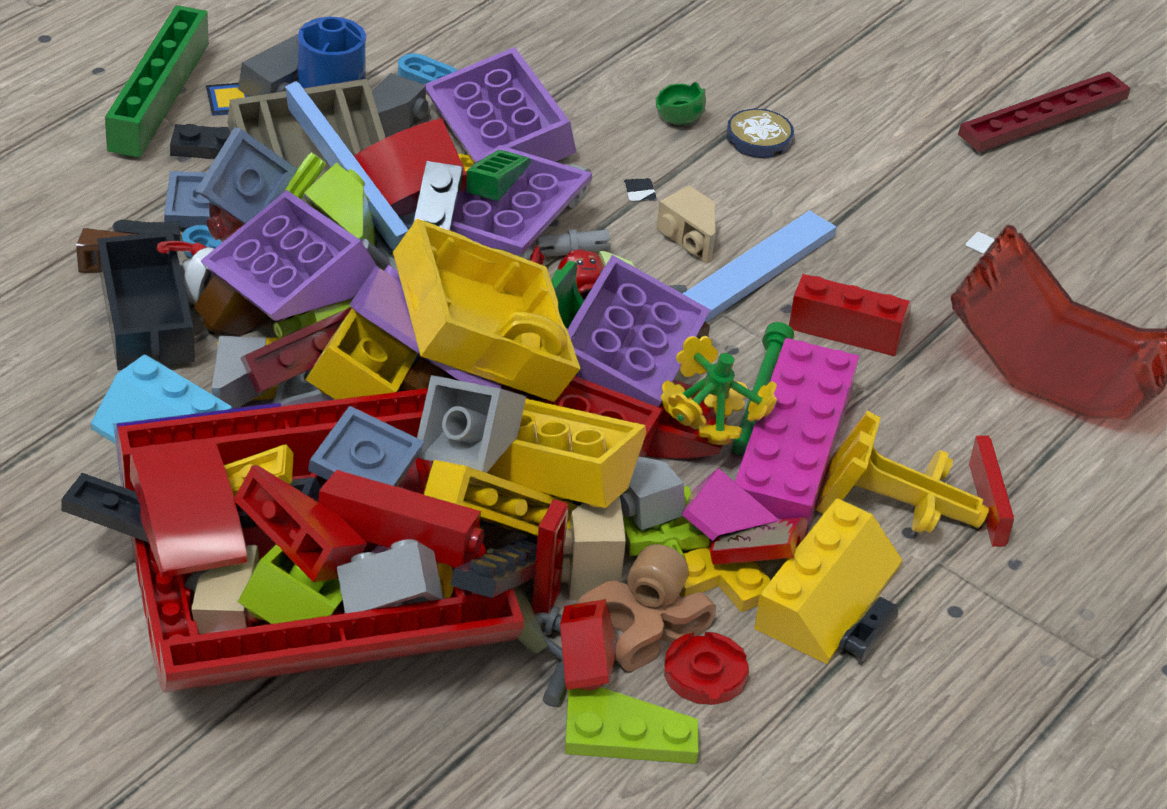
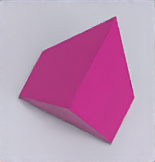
[682,468,780,541]

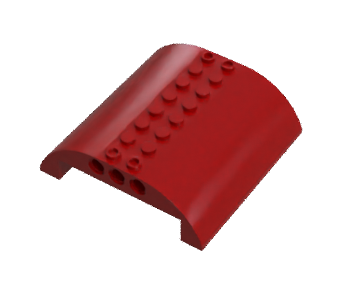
[118,388,524,693]

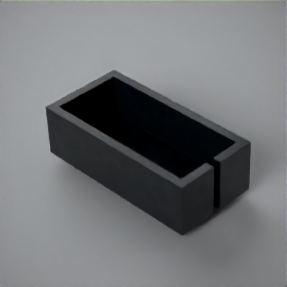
[97,231,195,370]

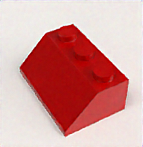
[789,274,911,356]

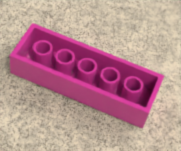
[735,338,859,537]

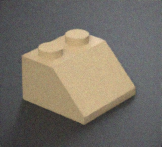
[561,496,626,600]

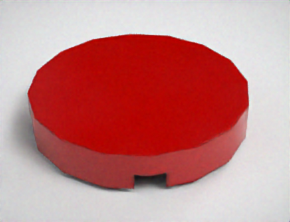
[664,632,749,705]

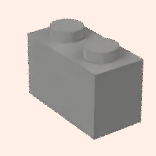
[337,540,443,613]

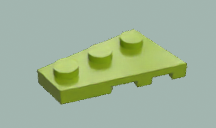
[564,687,698,764]

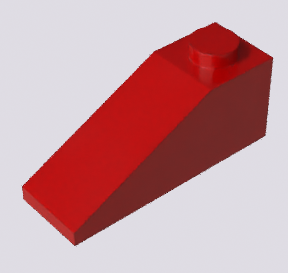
[233,465,367,582]

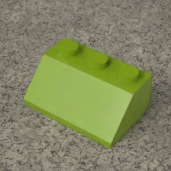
[304,162,376,247]
[237,544,363,624]

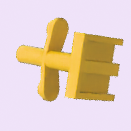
[816,410,989,533]

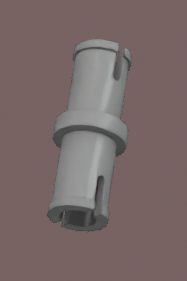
[536,229,611,257]

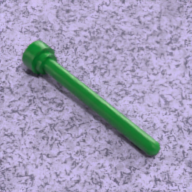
[732,322,795,456]

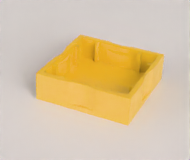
[393,218,580,402]

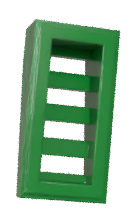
[466,149,531,201]

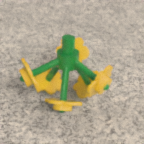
[661,336,777,445]

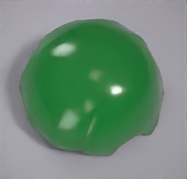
[655,82,706,126]

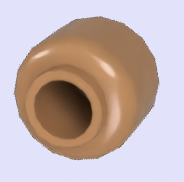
[627,544,689,607]

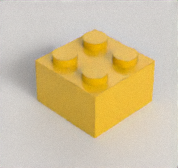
[306,308,418,400]

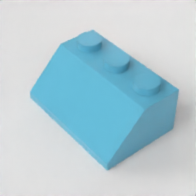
[91,354,232,444]

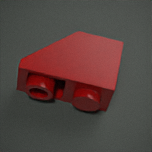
[560,599,617,691]

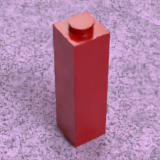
[318,469,484,567]

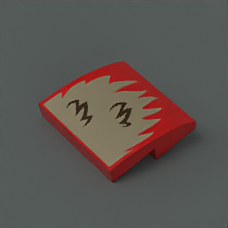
[709,516,808,565]

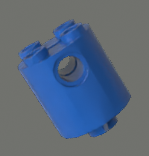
[298,16,366,88]

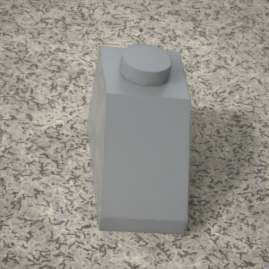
[212,336,266,408]

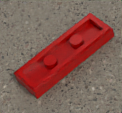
[969,435,1014,547]
[532,499,568,614]

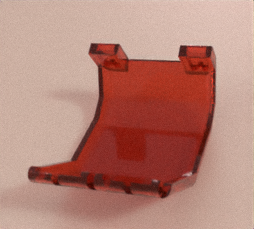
[950,224,1167,420]

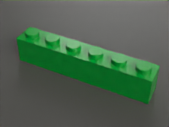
[105,5,209,158]

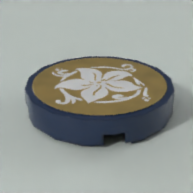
[727,108,794,158]

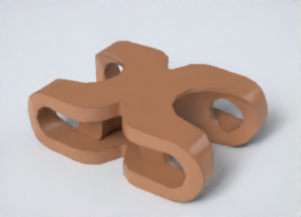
[577,581,716,671]

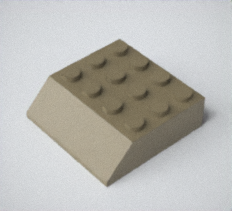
[227,79,386,203]

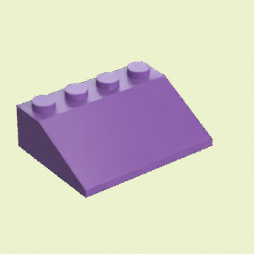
[424,47,576,163]
[452,145,592,255]
[200,190,377,321]
[567,255,711,407]
[349,265,502,389]

